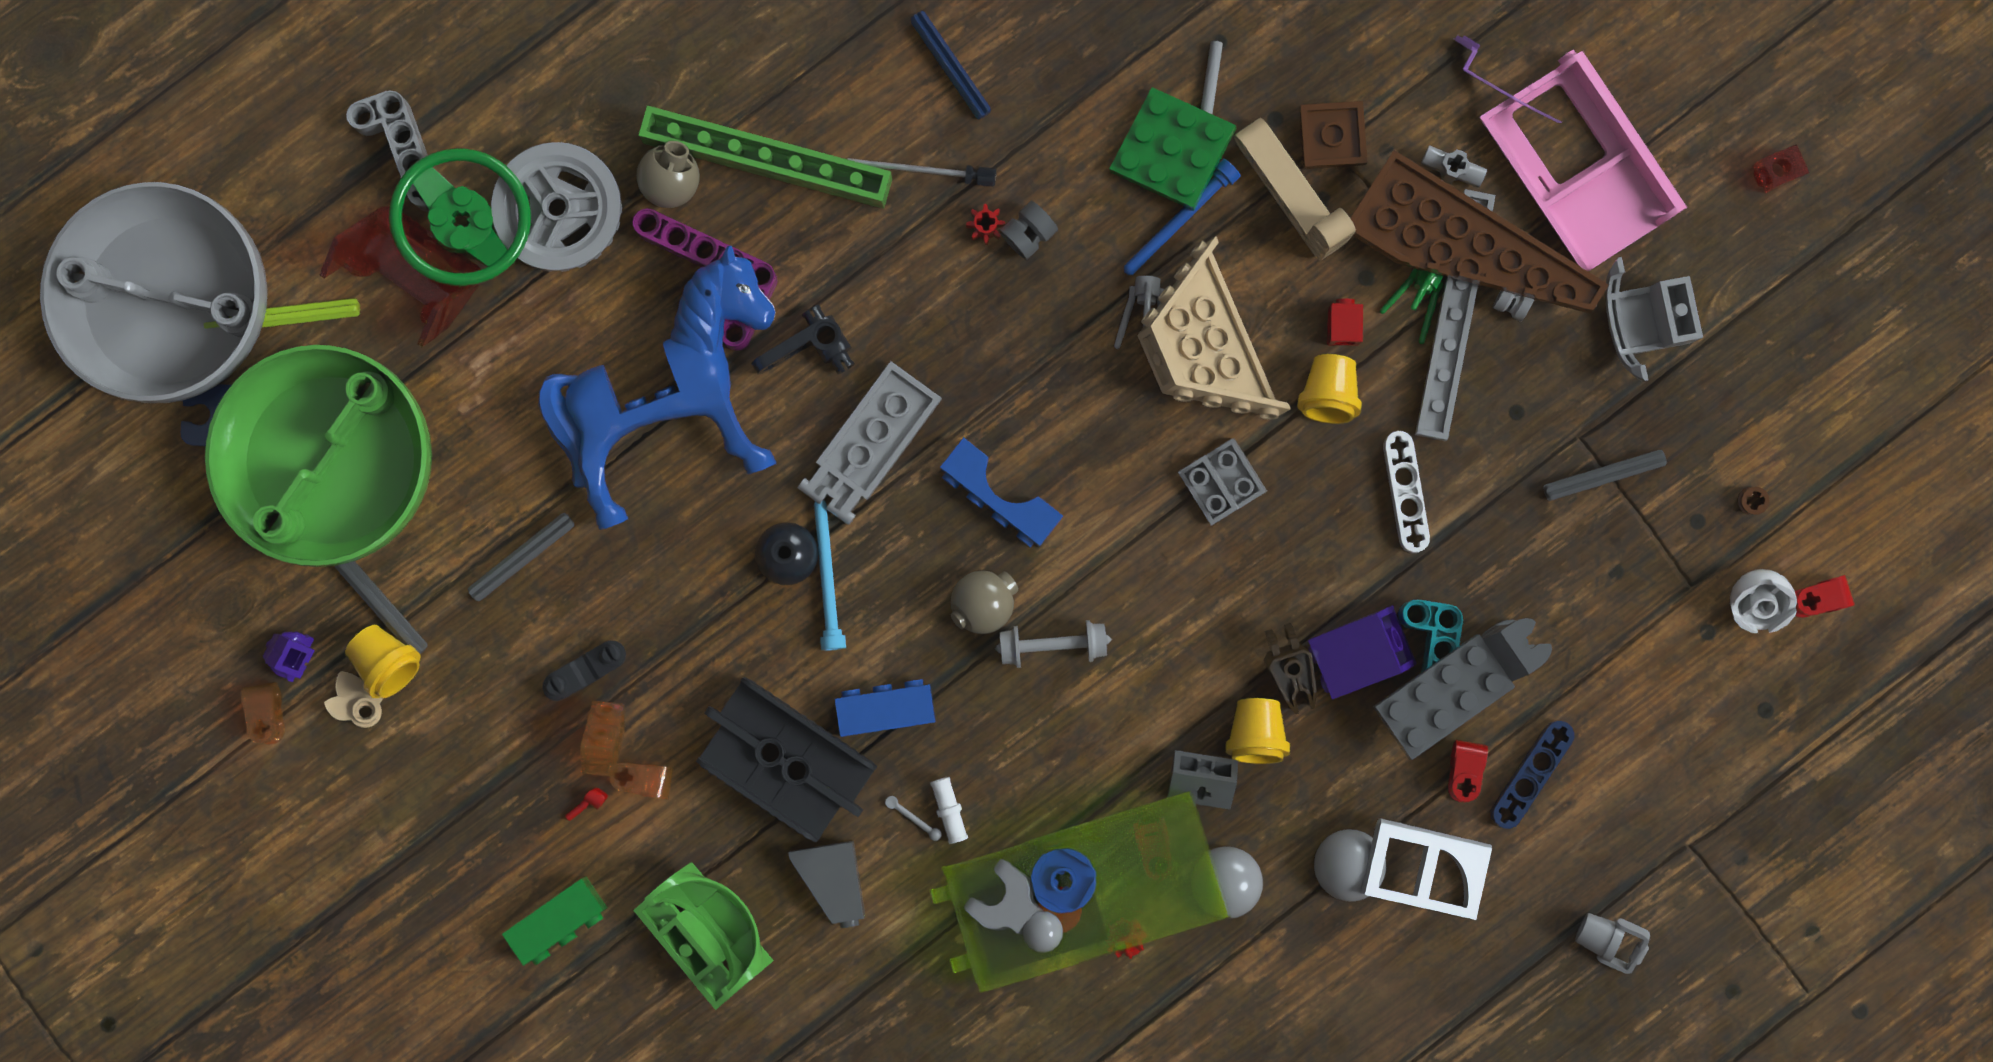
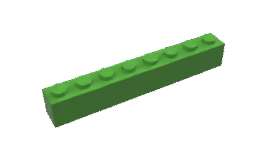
[639,105,892,209]

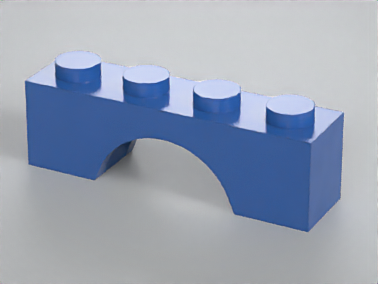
[940,437,1063,548]

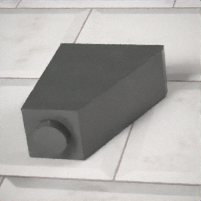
[788,841,865,928]

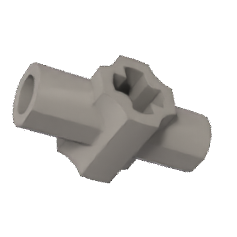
[1421,145,1487,188]

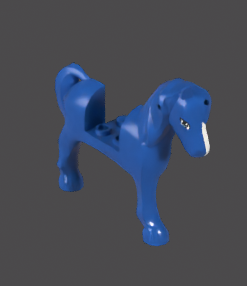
[538,246,777,530]

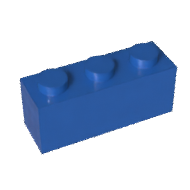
[835,679,936,737]

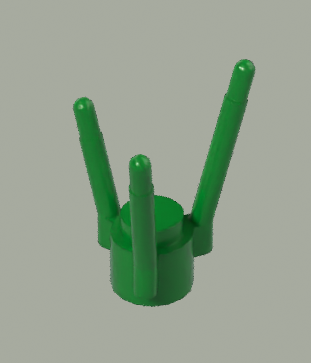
[1380,268,1444,344]

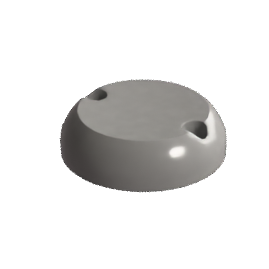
[40,182,267,403]

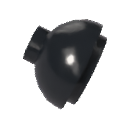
[755,522,818,585]

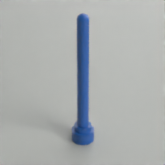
[1124,159,1241,275]

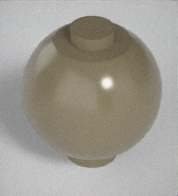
[636,141,700,208]
[951,571,1019,634]

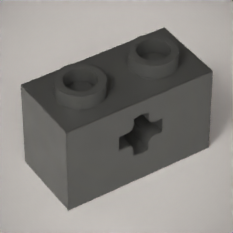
[1167,750,1238,809]

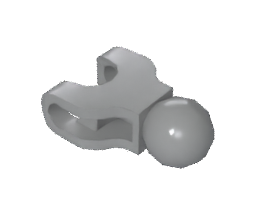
[964,859,1063,953]

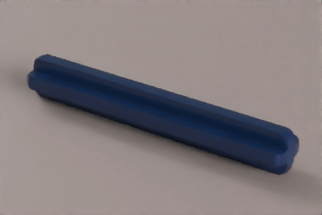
[911,11,991,119]

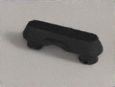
[542,640,626,701]

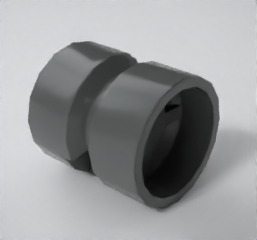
[999,200,1058,260]

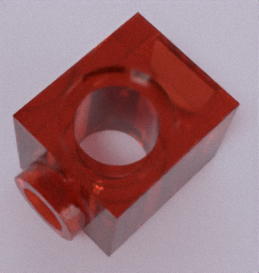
[1753,144,1809,193]

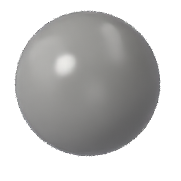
[1314,829,1386,902]
[1191,847,1263,919]

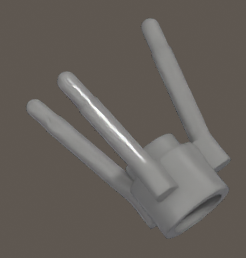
[1114,276,1164,349]

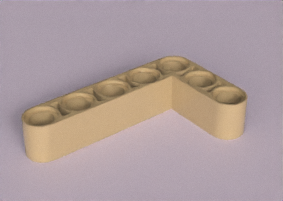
[1234,118,1356,261]

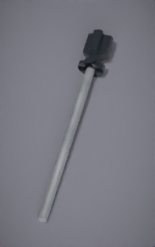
[847,158,997,187]

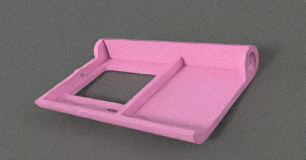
[1479,50,1687,271]

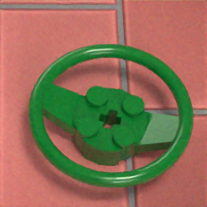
[389,148,531,286]

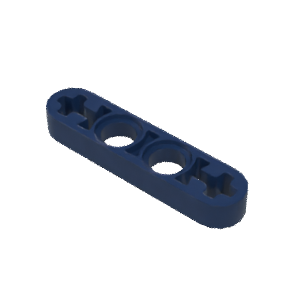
[1491,721,1574,829]

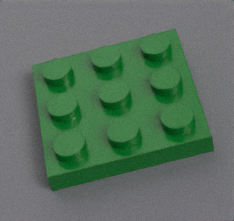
[1109,87,1236,211]

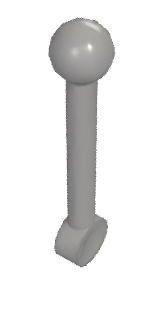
[885,796,941,841]

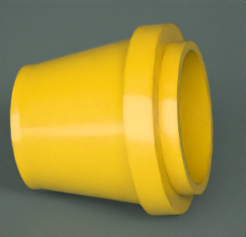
[1297,354,1362,424]
[345,625,421,698]
[1226,698,1290,764]

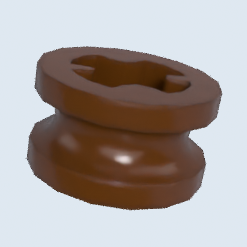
[1737,487,1770,515]

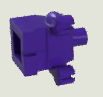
[263,632,315,682]

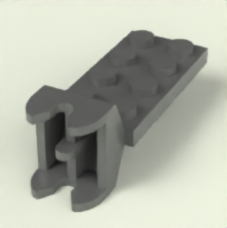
[1373,618,1552,760]

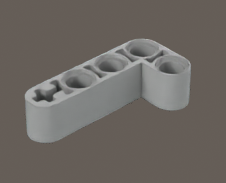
[346,90,429,212]

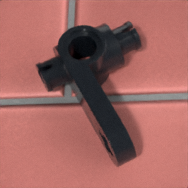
[751,305,855,375]

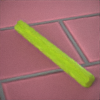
[203,298,360,329]

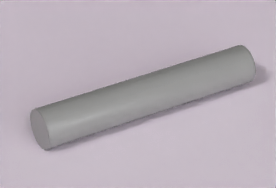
[1201,41,1223,114]

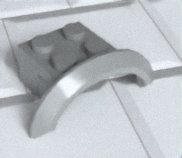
[1605,257,1703,381]

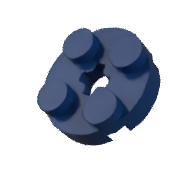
[1031,848,1097,913]

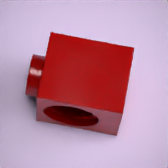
[1327,298,1363,346]

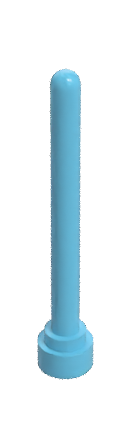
[814,500,846,651]

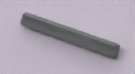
[1544,450,1667,501]
[467,513,574,601]
[335,561,428,654]

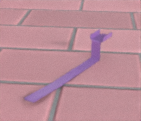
[1453,35,1562,123]

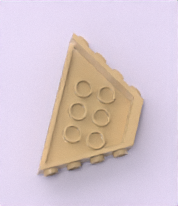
[1138,236,1291,420]

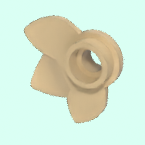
[324,671,384,728]

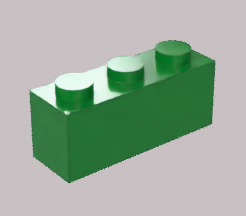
[502,876,608,966]

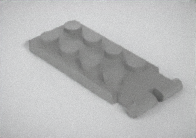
[798,361,942,525]

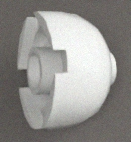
[1730,569,1797,633]

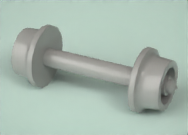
[995,620,1112,668]

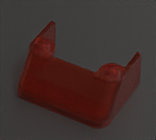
[319,206,481,348]

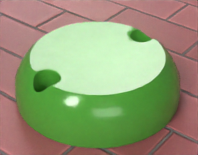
[205,345,432,567]

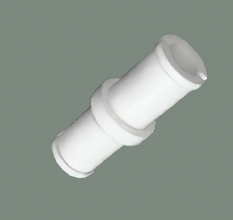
[930,777,968,844]

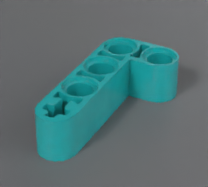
[1398,600,1463,673]

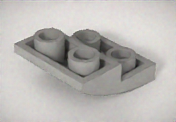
[1178,438,1267,526]

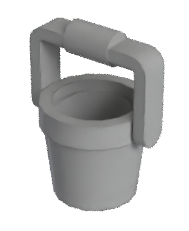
[1575,913,1650,974]

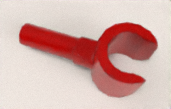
[565,788,608,821]

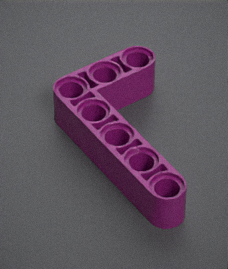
[633,208,778,351]

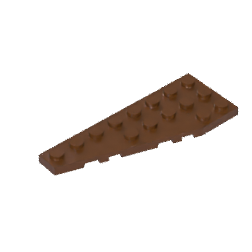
[1350,150,1609,314]

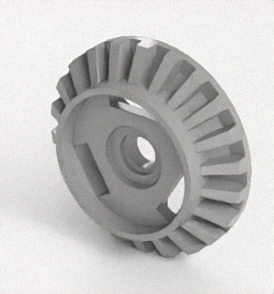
[491,142,622,272]

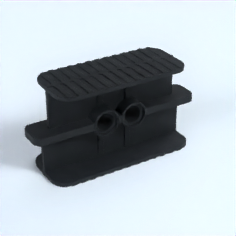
[696,677,878,842]

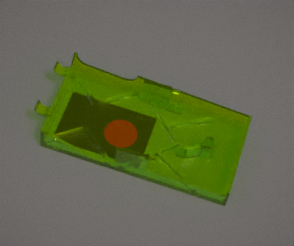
[930,791,1231,993]

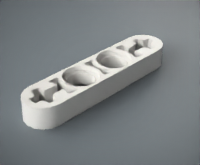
[1383,431,1430,553]

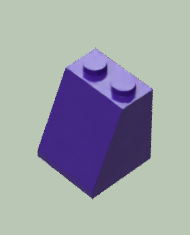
[1308,606,1417,699]

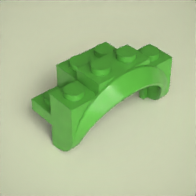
[633,862,774,1010]

